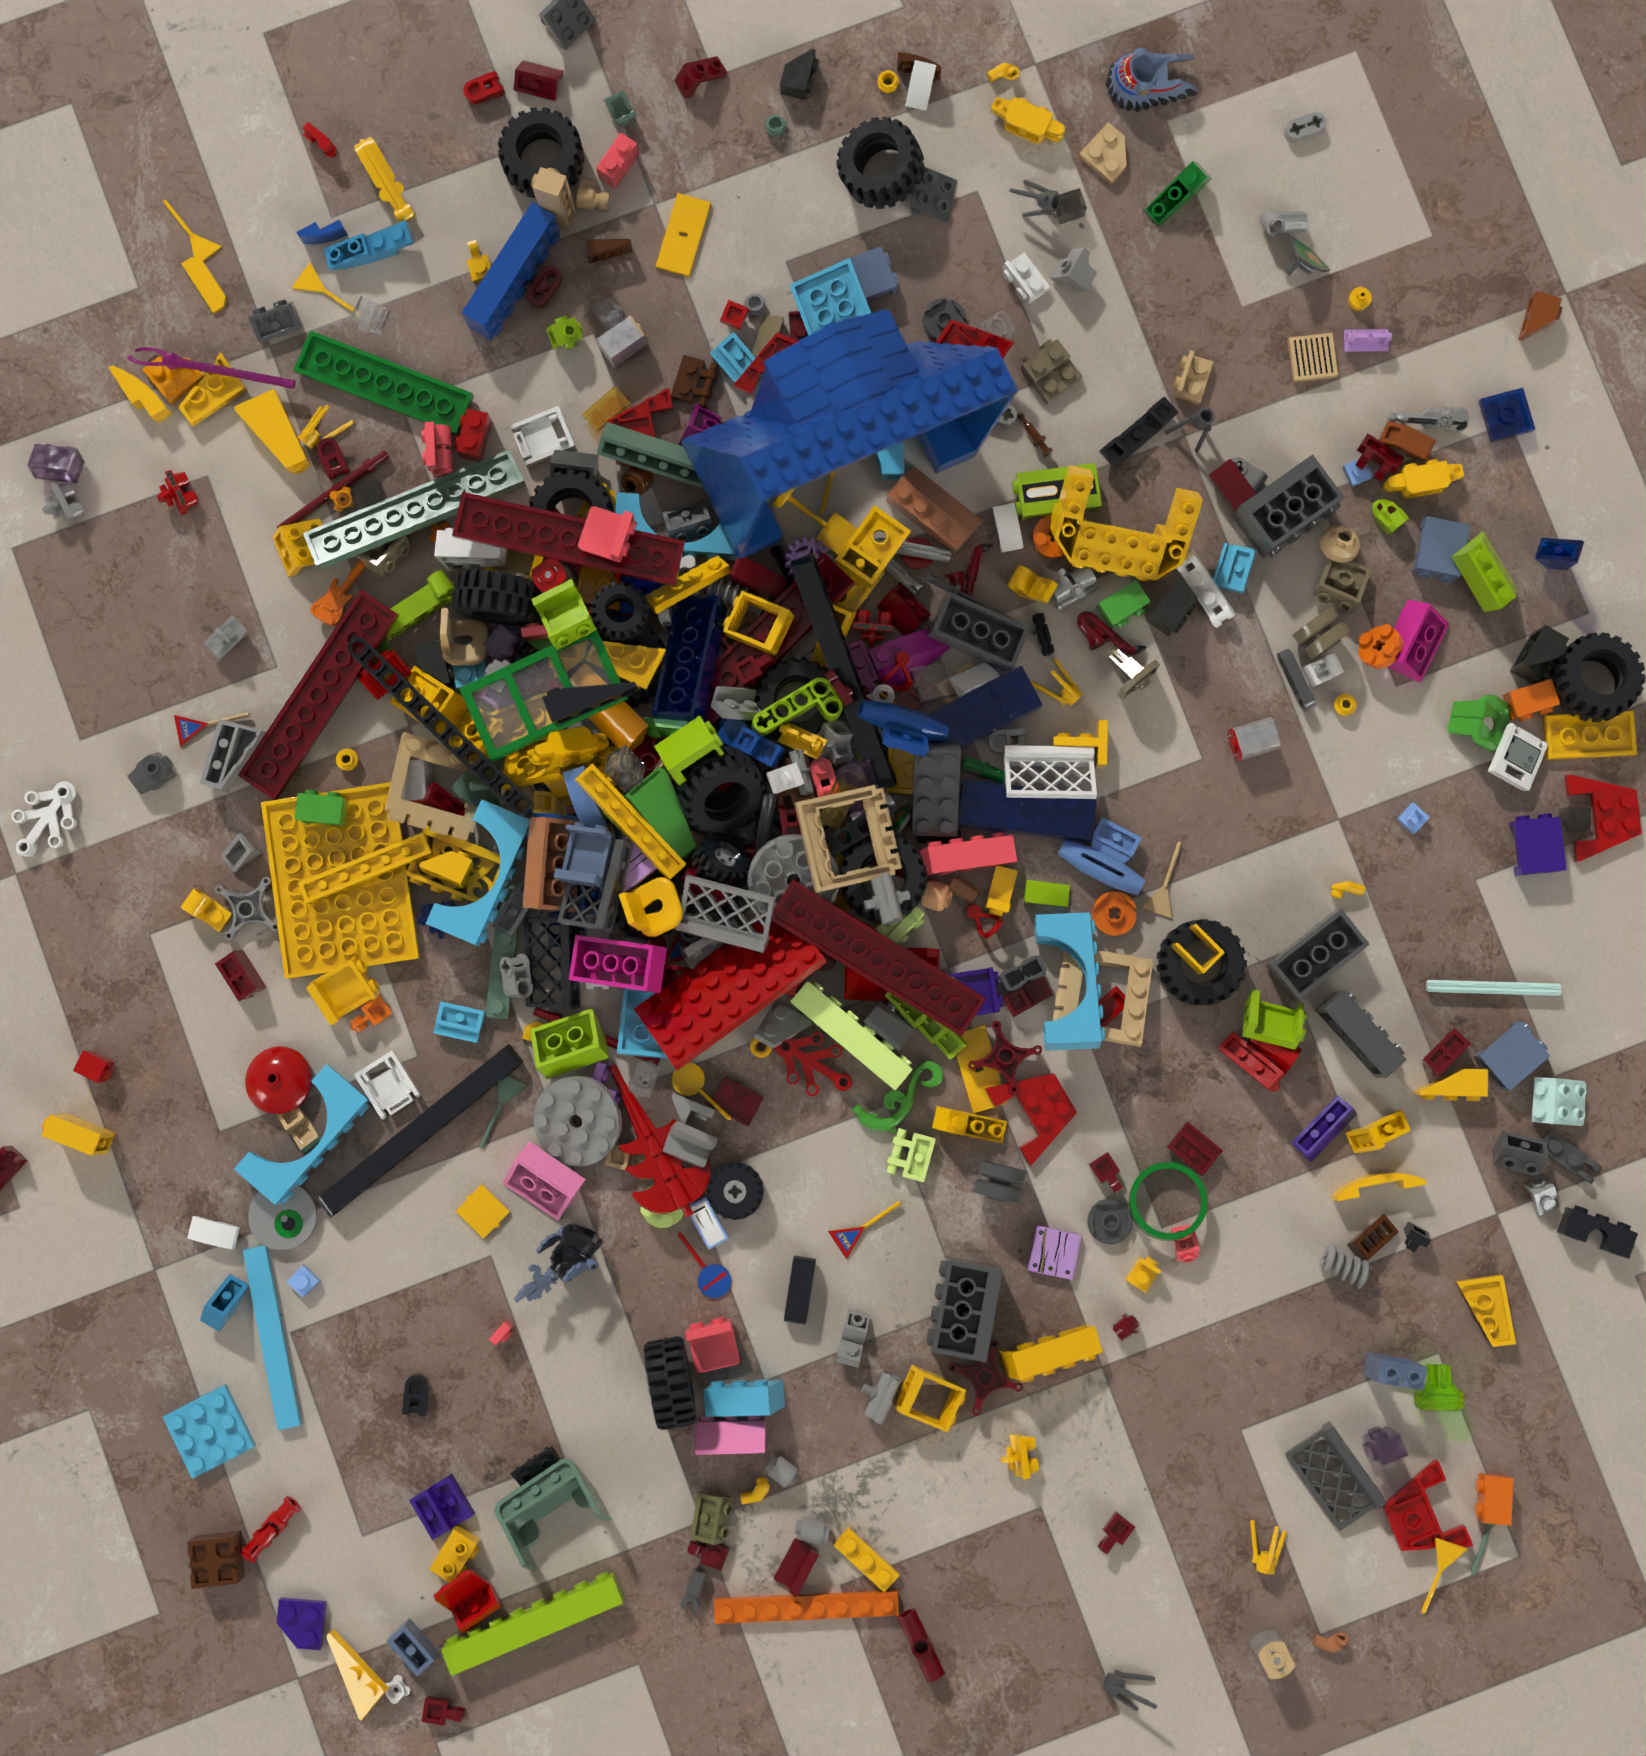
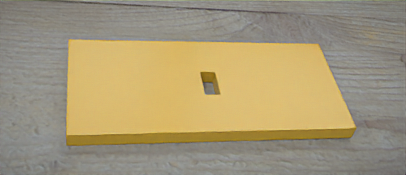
[656,193,711,277]
[956,1025,1008,1113]

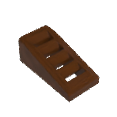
[587,239,633,263]
[1347,1214,1399,1261]

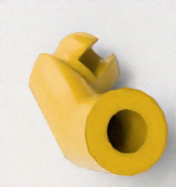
[1330,881,1365,899]

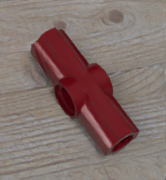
[897,1608,945,1683]

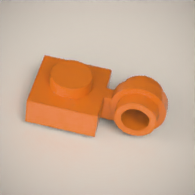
[349,995,393,1034]

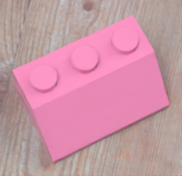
[503,1141,586,1221]
[695,1415,766,1455]

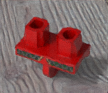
[157,470,198,515]
[853,610,893,646]

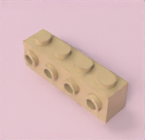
[531,167,576,231]

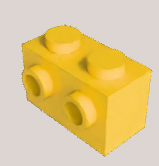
[429,1525,480,1583]

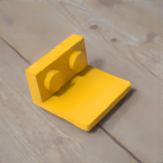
[272,518,323,577]

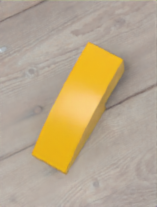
[108,365,172,423]

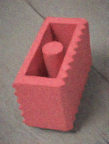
[596,133,639,189]

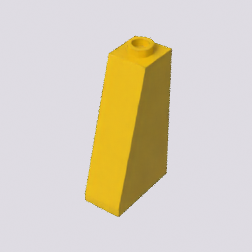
[234,389,311,474]

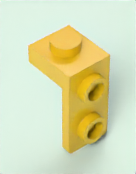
[985,866,1018,917]

